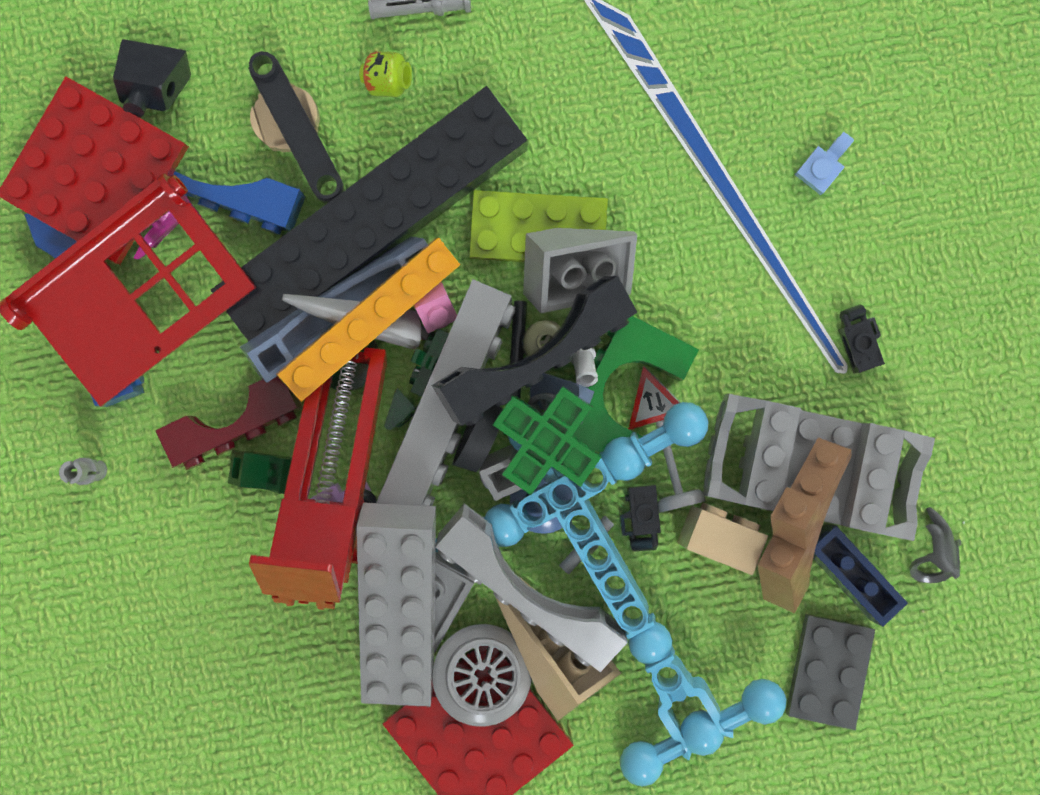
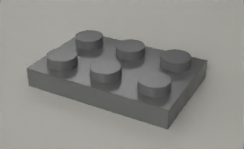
[786,614,875,730]

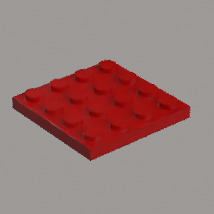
[0,76,189,265]
[382,646,574,795]

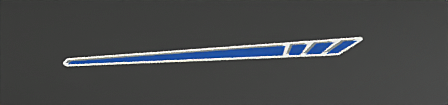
[584,0,848,374]

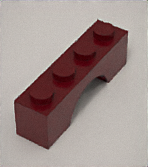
[155,376,303,470]

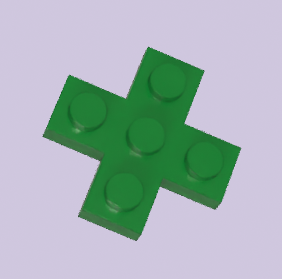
[493,386,602,495]

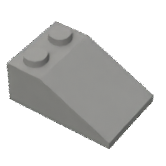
[523,228,637,313]

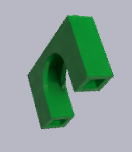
[573,316,699,453]

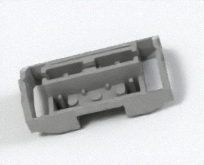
[703,394,935,541]

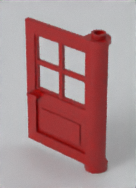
[0,174,256,407]

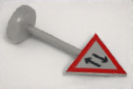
[628,366,706,513]

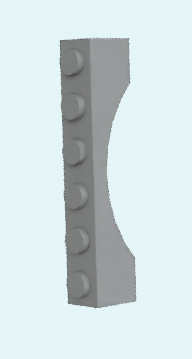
[435,503,628,672]

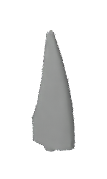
[281,294,431,349]

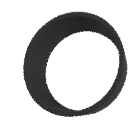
[452,405,503,472]

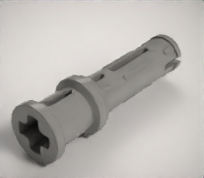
[368,0,471,20]

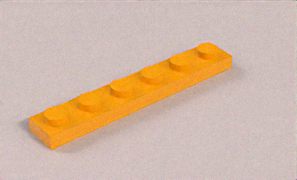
[276,238,460,402]

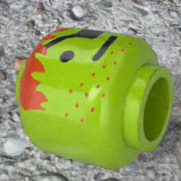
[359,51,412,97]

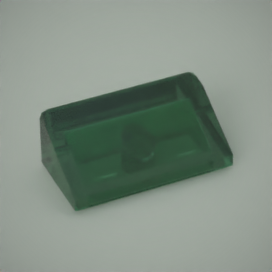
[384,388,418,431]

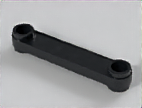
[248,51,345,204]

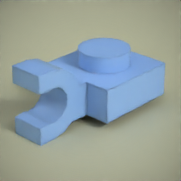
[795,132,854,195]

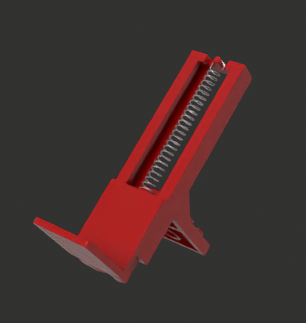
[249,348,387,610]

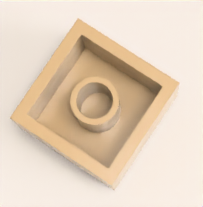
[677,503,768,575]

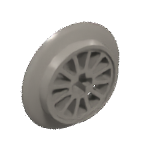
[432,624,532,726]

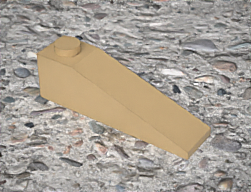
[496,576,621,721]

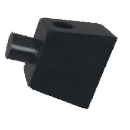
[113,39,191,118]

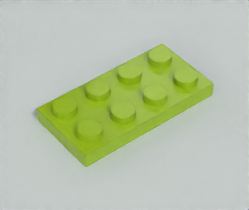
[470,190,608,262]

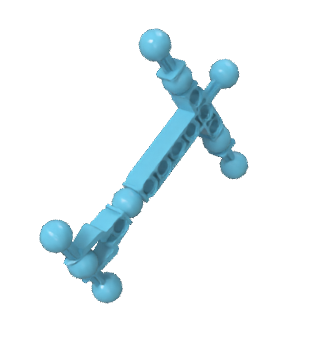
[436,402,787,787]

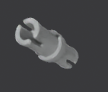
[59,458,107,485]

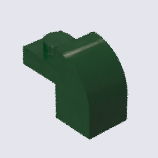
[228,450,292,494]

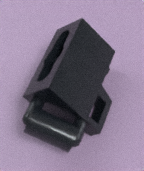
[838,304,885,374]
[620,485,661,552]

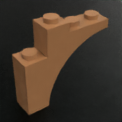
[757,437,852,613]

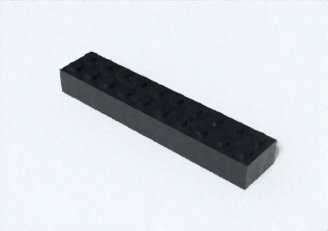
[211,86,528,341]

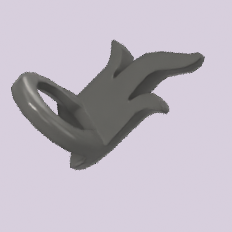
[909,507,962,583]

